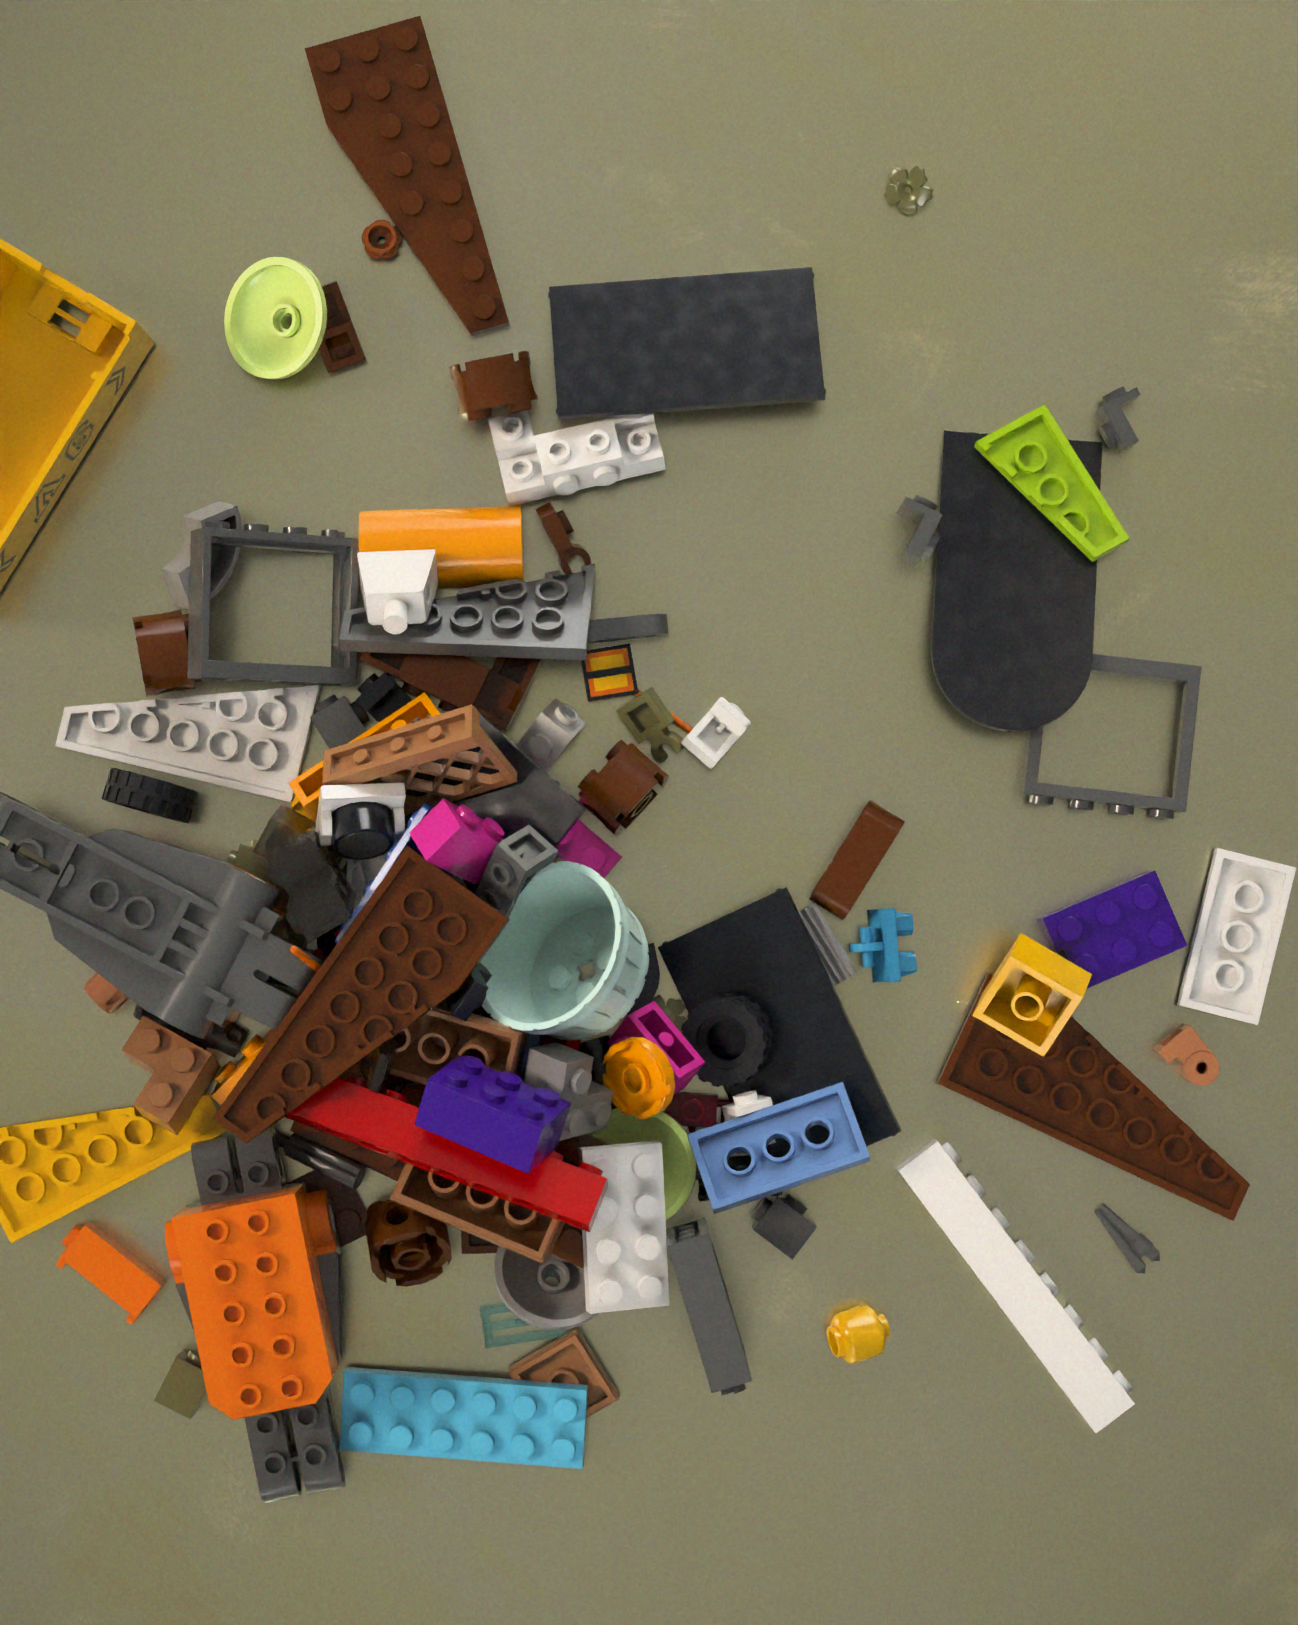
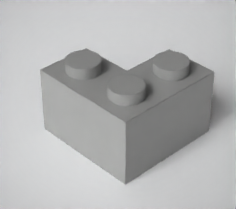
[524,1042,613,1141]

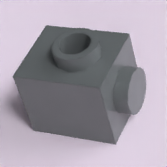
[310,694,370,749]
[751,1194,817,1260]

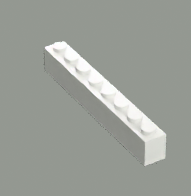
[895,1139,1135,1433]

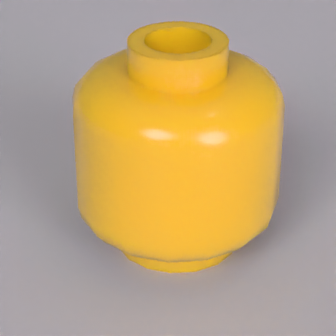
[826,1305,890,1364]

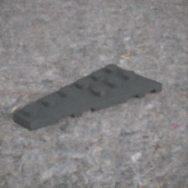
[339,563,595,660]

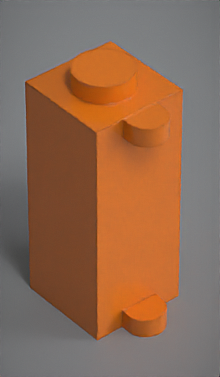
[55,1221,167,1325]

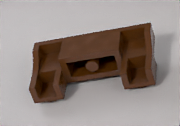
[359,652,542,732]

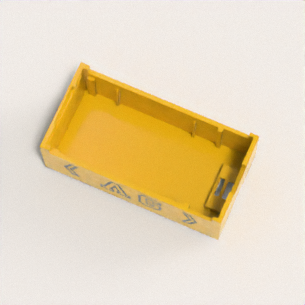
[0,238,155,592]

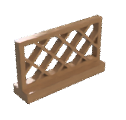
[322,704,517,816]

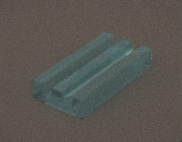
[479,1303,566,1348]

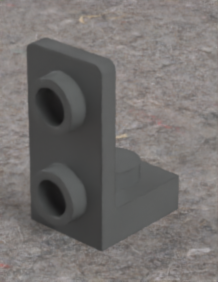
[475,825,558,918]

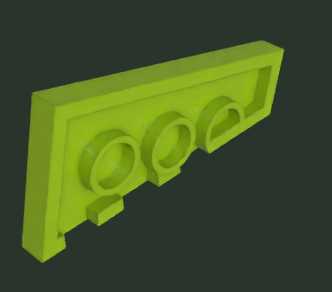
[974,404,1130,562]

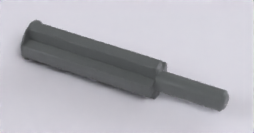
[275,1131,366,1189]

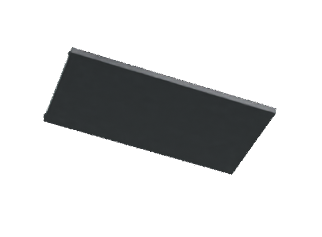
[548,267,826,420]
[658,887,902,1157]

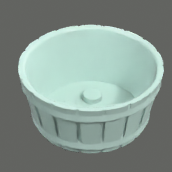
[481,861,649,1040]

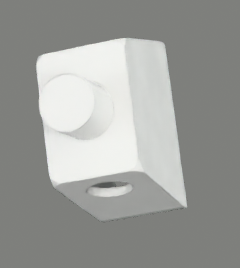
[357,549,438,634]

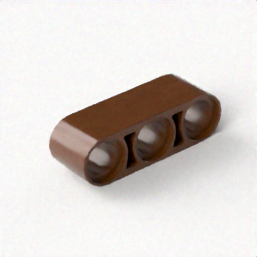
[809,800,905,920]

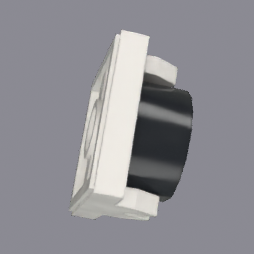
[315,782,406,860]

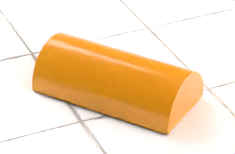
[359,506,525,589]

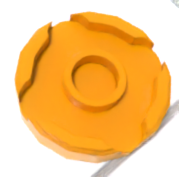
[602,1037,675,1119]

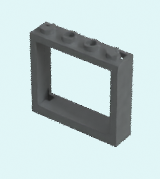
[187,521,359,687]
[1019,654,1202,819]
[666,1217,752,1396]

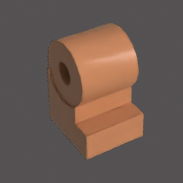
[84,973,130,1014]
[1152,1023,1220,1086]

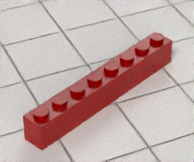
[285,1075,608,1232]

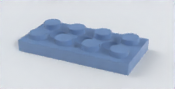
[687,1082,870,1214]

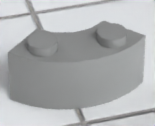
[161,501,242,610]

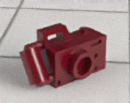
[663,1092,734,1133]

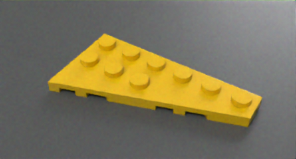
[0,1094,228,1243]

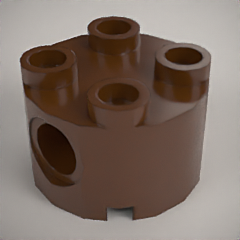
[449,351,538,421]
[132,609,202,697]
[578,740,669,835]
[365,1199,452,1287]

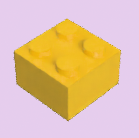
[972,933,1092,1057]

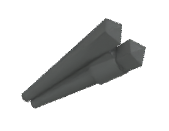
[1095,1204,1160,1274]

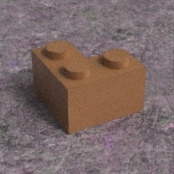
[122,1016,221,1135]

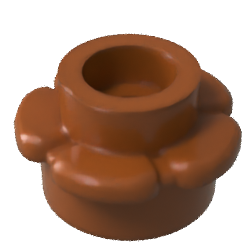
[362,220,401,259]

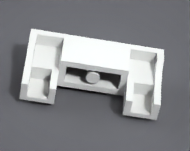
[488,410,666,506]

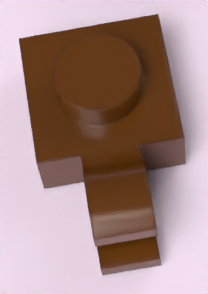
[535,502,591,575]

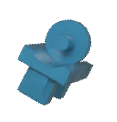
[849,908,917,982]

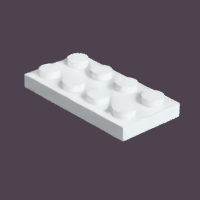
[1177,848,1296,1025]
[578,1140,670,1314]

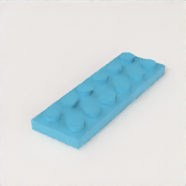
[340,1367,588,1469]

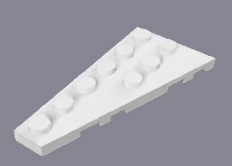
[55,684,321,803]

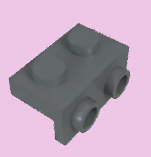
[896,495,942,567]

